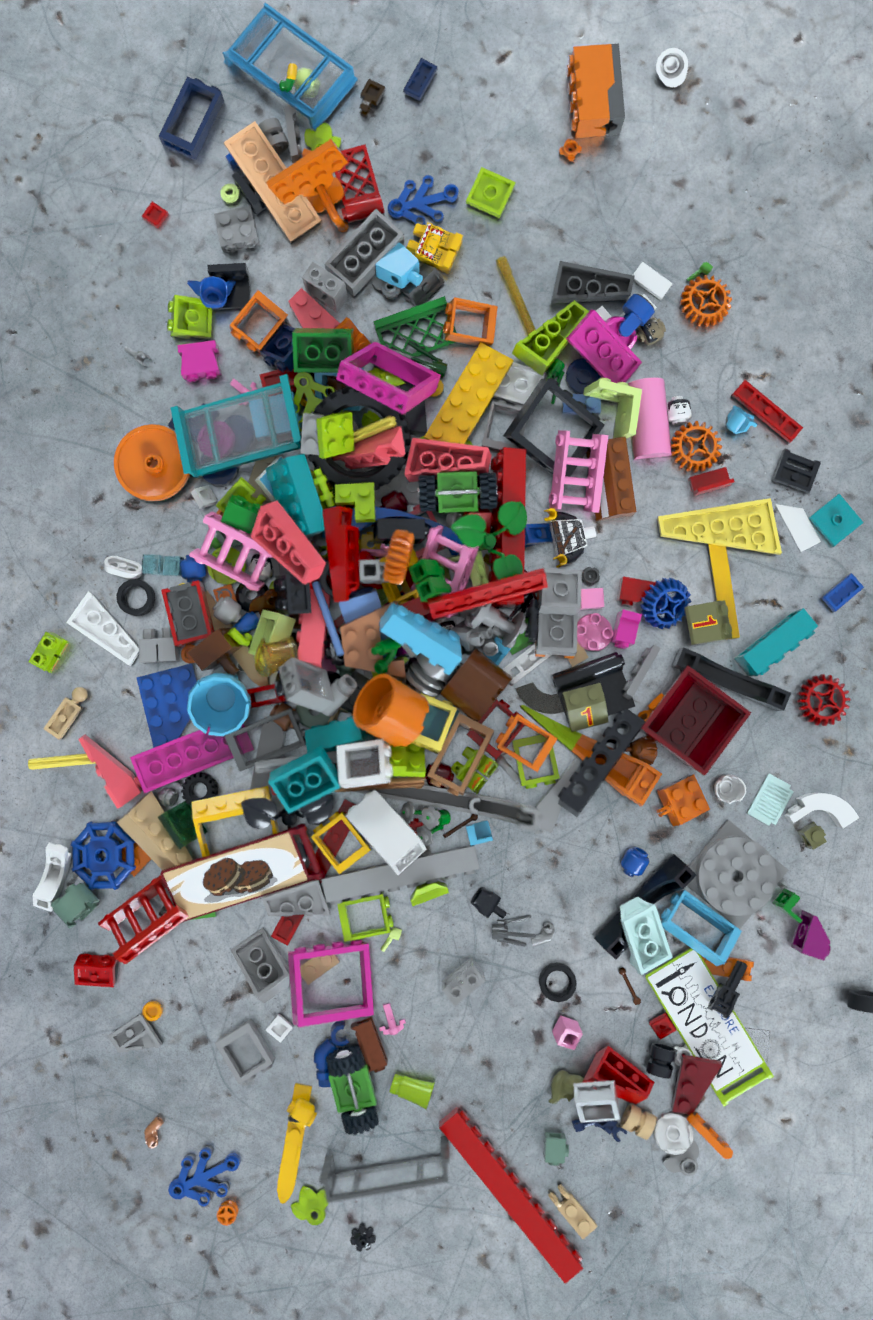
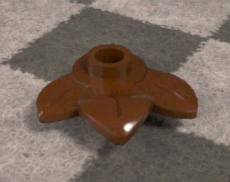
[249,589,278,616]

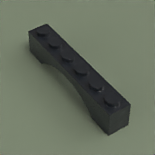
[672,647,791,711]
[594,854,697,960]

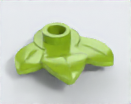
[304,123,341,151]
[291,1186,329,1226]

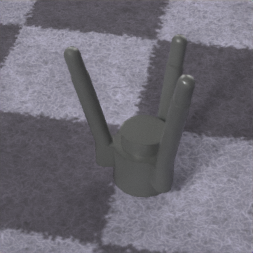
[492,915,536,947]

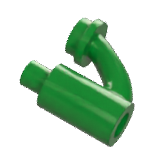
[371,637,402,674]

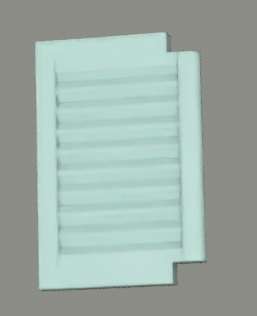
[747,773,794,826]

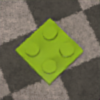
[466,167,516,218]
[316,411,355,459]

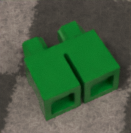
[409,559,452,602]

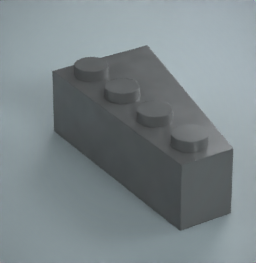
[551,261,635,304]

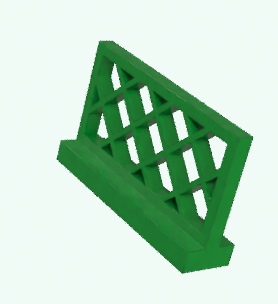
[373,296,457,357]

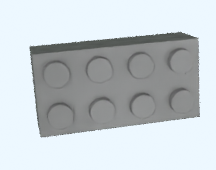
[325,209,405,296]

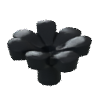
[350,1224,376,1252]

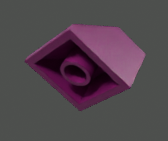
[791,910,831,961]

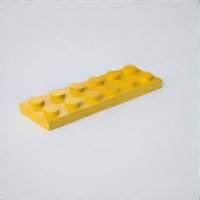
[424,342,514,444]

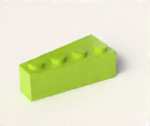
[512,300,589,376]

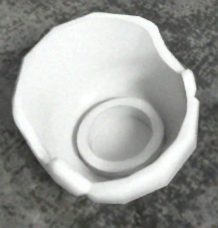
[714,774,746,804]

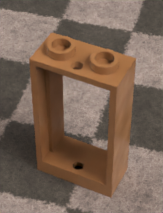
[427,713,494,796]

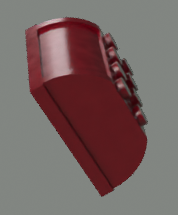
[640,666,751,776]

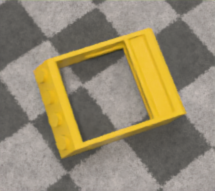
[192,786,279,857]

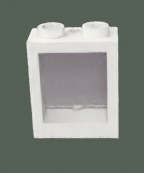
[336,739,393,789]

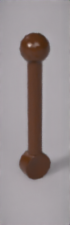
[443,814,478,838]
[618,967,641,1005]

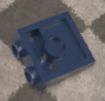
[260,323,295,372]

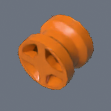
[217,1200,239,1226]

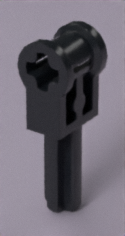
[708,961,747,1019]

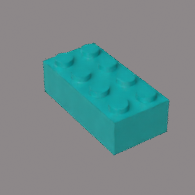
[266,454,325,538]
[734,608,818,676]

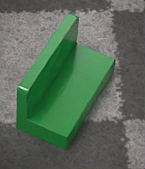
[772,888,803,923]

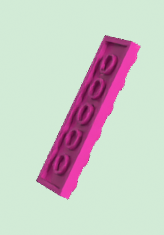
[130,723,254,793]

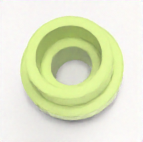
[220,184,239,203]

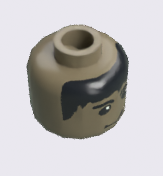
[636,317,666,346]

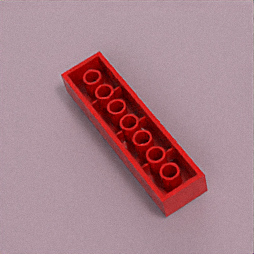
[489,447,526,608]

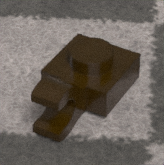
[359,79,385,117]

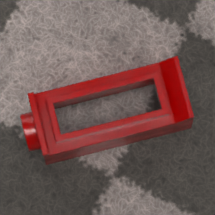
[247,684,289,709]

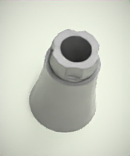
[321,674,357,716]

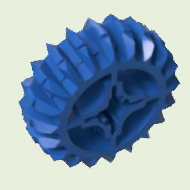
[640,577,692,629]

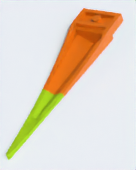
[520,705,662,807]

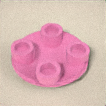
[577,613,614,651]

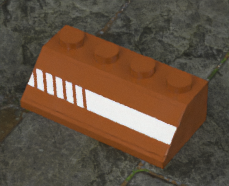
[586,437,637,521]

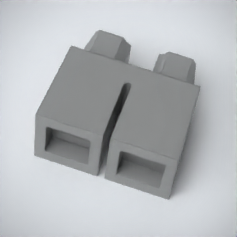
[449,620,493,651]
[139,627,180,664]

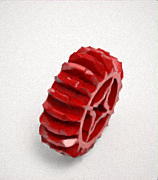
[797,674,850,726]

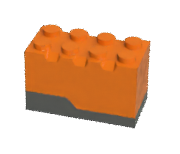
[567,43,625,138]

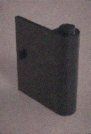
[551,652,635,727]

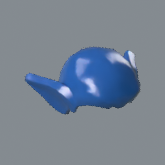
[187,276,236,309]

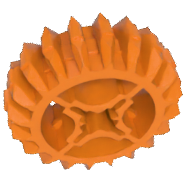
[680,275,732,328]
[671,421,722,473]
[383,530,414,584]

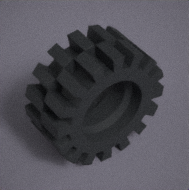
[181,773,218,807]

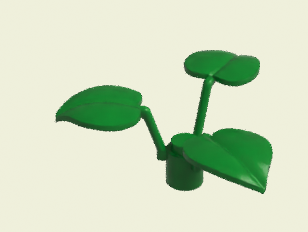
[450,502,527,580]

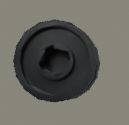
[646,1043,677,1079]

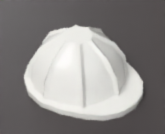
[656,48,688,87]

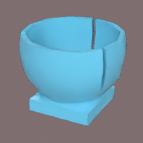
[187,673,251,736]

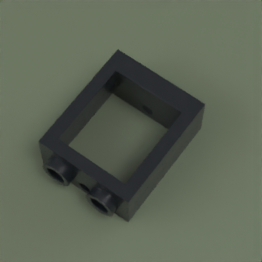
[373,519,428,545]

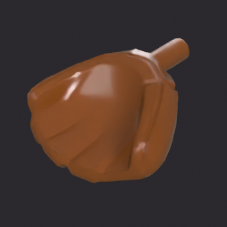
[625,736,658,765]

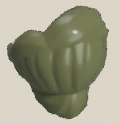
[549,1070,584,1104]

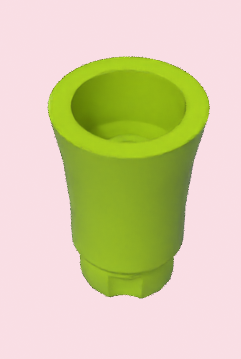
[389,1074,435,1110]

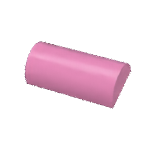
[628,378,672,460]

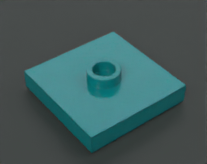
[809,493,864,547]

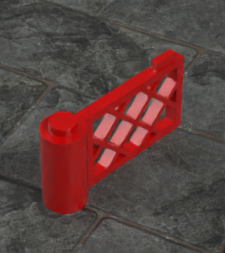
[334,144,385,223]

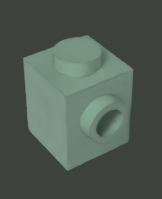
[543,1132,569,1166]

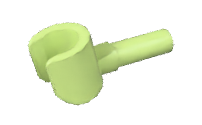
[380,927,402,952]

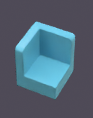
[466,820,493,846]

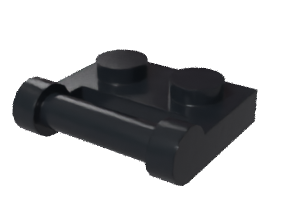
[773,448,821,493]

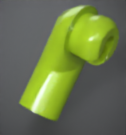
[228,627,253,647]

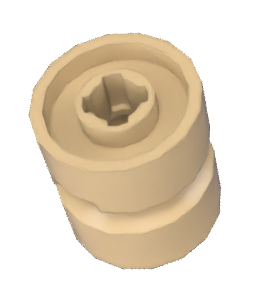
[620,1103,657,1140]

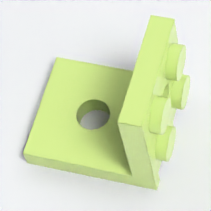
[583,378,642,439]

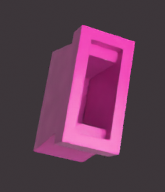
[177,340,222,382]
[610,609,642,649]

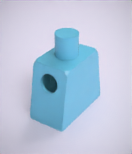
[375,242,423,289]

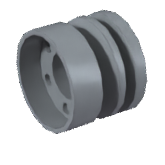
[405,653,457,697]

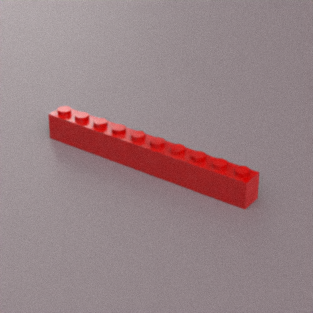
[439,1107,583,1284]

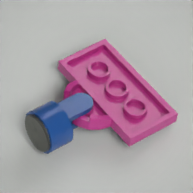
[566,294,655,383]

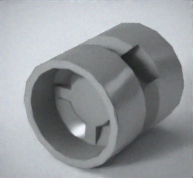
[258,118,289,155]

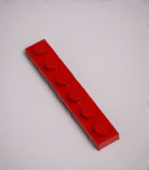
[427,568,548,619]

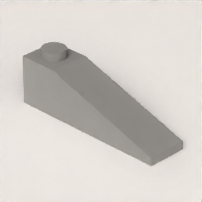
[535,759,580,833]

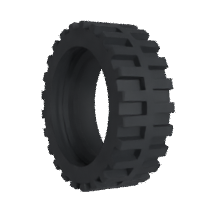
[308,386,411,491]

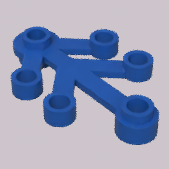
[388,175,459,226]
[168,1147,241,1206]

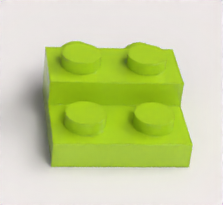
[167,295,212,340]
[388,743,426,777]

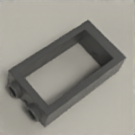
[225,707,306,772]

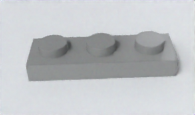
[622,645,661,700]

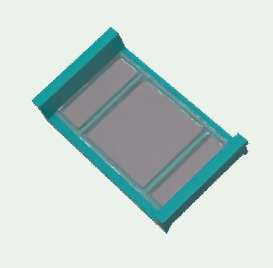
[170,374,301,478]

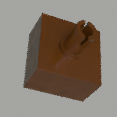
[188,628,242,676]

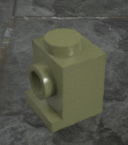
[797,821,827,850]

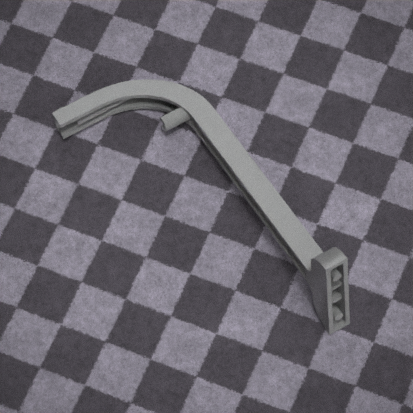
[250,716,542,831]

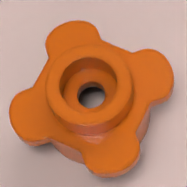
[559,139,581,161]

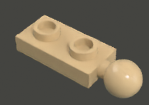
[43,687,88,740]

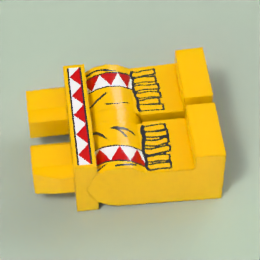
[406,222,463,275]

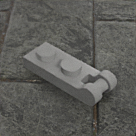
[284,105,302,164]

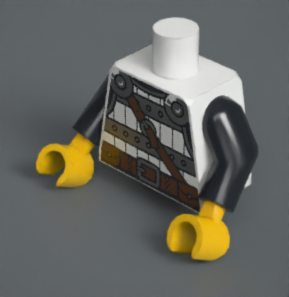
[544,508,596,568]

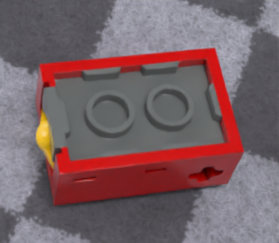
[161,580,215,647]

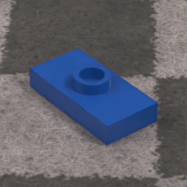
[821,573,864,613]

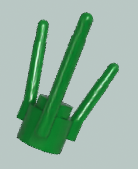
[546,359,565,404]

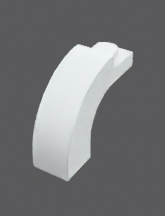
[784,792,859,828]
[33,843,71,912]

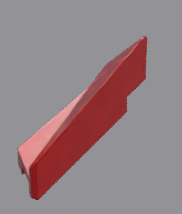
[323,506,359,603]

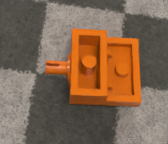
[657,774,710,826]

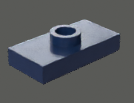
[403,58,437,101]

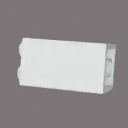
[346,790,427,875]

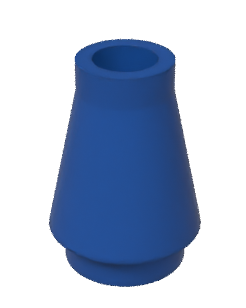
[231,611,259,634]

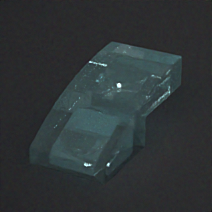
[142,554,184,576]

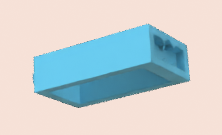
[661,890,742,966]

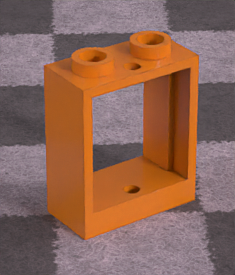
[230,290,288,354]
[443,297,498,347]
[495,714,558,772]

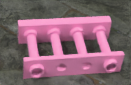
[549,430,608,513]
[189,511,272,591]
[411,525,479,618]

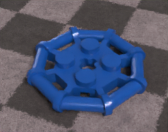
[70,821,136,891]

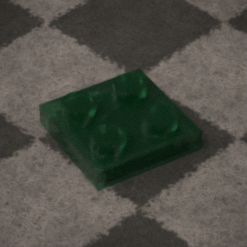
[158,800,208,850]

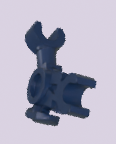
[572,1119,627,1142]

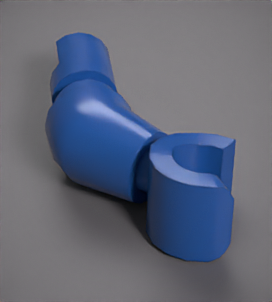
[313,1021,349,1088]

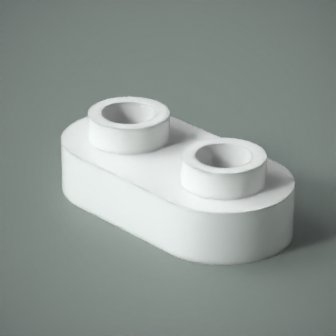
[104,556,142,579]

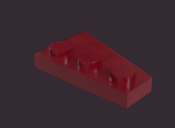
[671,1055,722,1115]

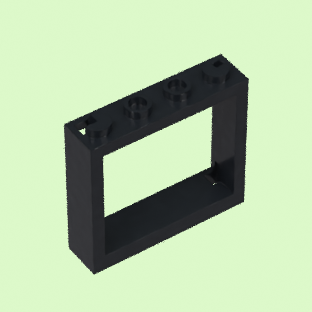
[503,378,605,477]

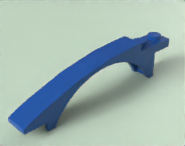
[330,506,464,556]

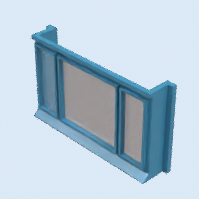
[222,3,358,131]

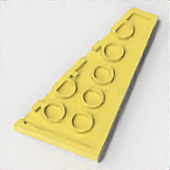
[657,498,782,555]

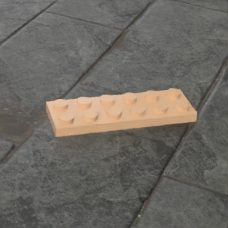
[224,121,322,243]

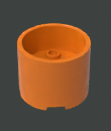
[353,674,429,747]

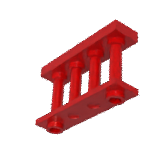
[98,875,189,964]

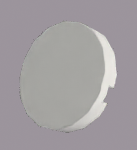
[654,1113,694,1155]

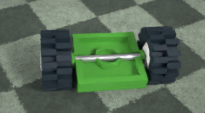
[418,471,497,513]
[326,1046,379,1135]

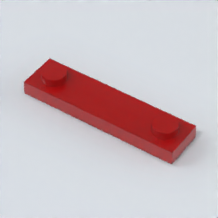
[732,380,803,443]

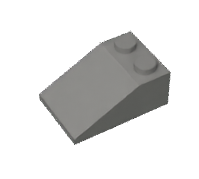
[231,928,290,1003]

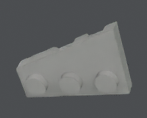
[262,880,331,916]

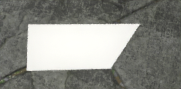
[775,504,821,552]

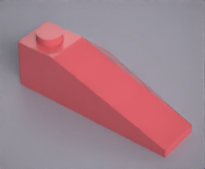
[79,734,143,809]

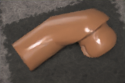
[144,1116,164,1149]

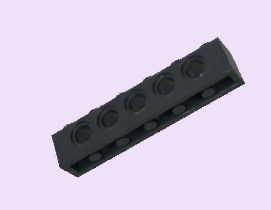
[558,708,645,817]

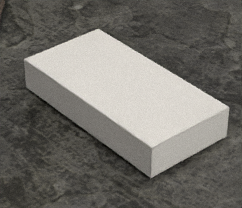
[633,262,673,301]

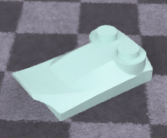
[620,897,673,975]

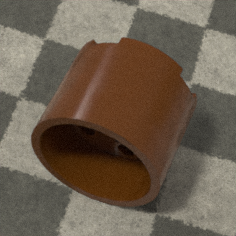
[440,649,513,722]

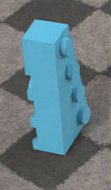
[380,603,462,675]

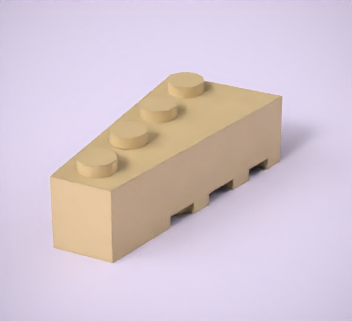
[117,791,193,870]

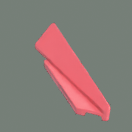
[332,426,405,469]

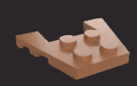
[340,601,406,677]

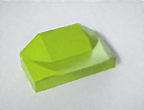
[410,881,449,907]

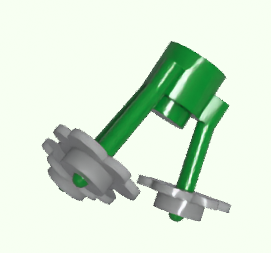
[401,802,451,847]

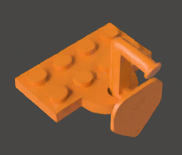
[266,139,349,232]

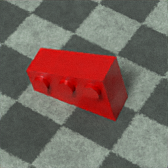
[582,1046,655,1105]

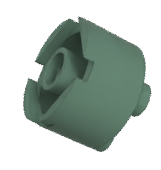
[51,883,100,928]

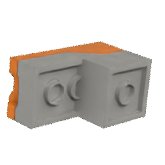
[535,568,582,658]

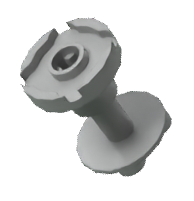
[465,603,527,649]

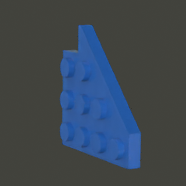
[136,663,198,748]

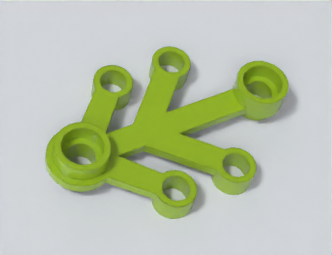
[293,372,343,432]

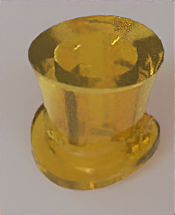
[255,637,298,677]

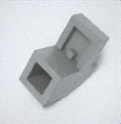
[360,560,389,584]

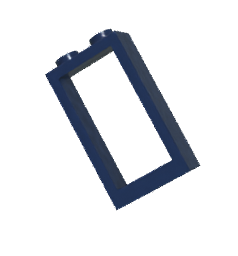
[158,76,224,160]

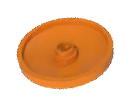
[114,424,190,501]

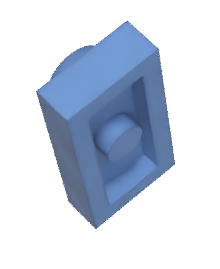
[562,394,601,415]

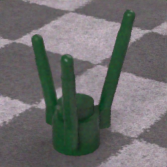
[408,342,447,378]

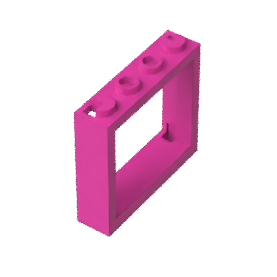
[336,342,441,414]
[288,939,374,1027]

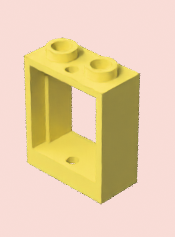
[412,693,457,754]

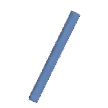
[312,581,345,656]

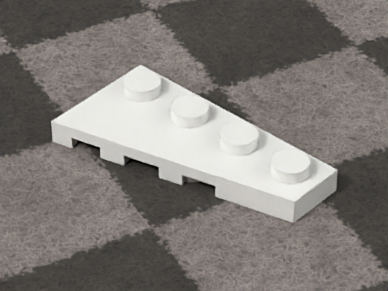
[66,591,139,666]

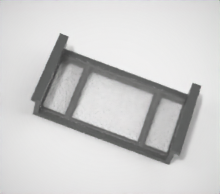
[319,1136,450,1203]

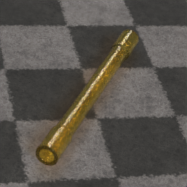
[496,256,536,334]

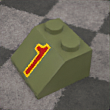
[684,600,732,645]
[561,683,609,732]

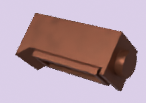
[350,1016,388,1073]

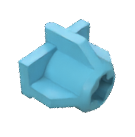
[726,405,758,434]

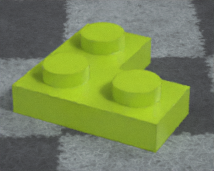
[335,482,376,523]

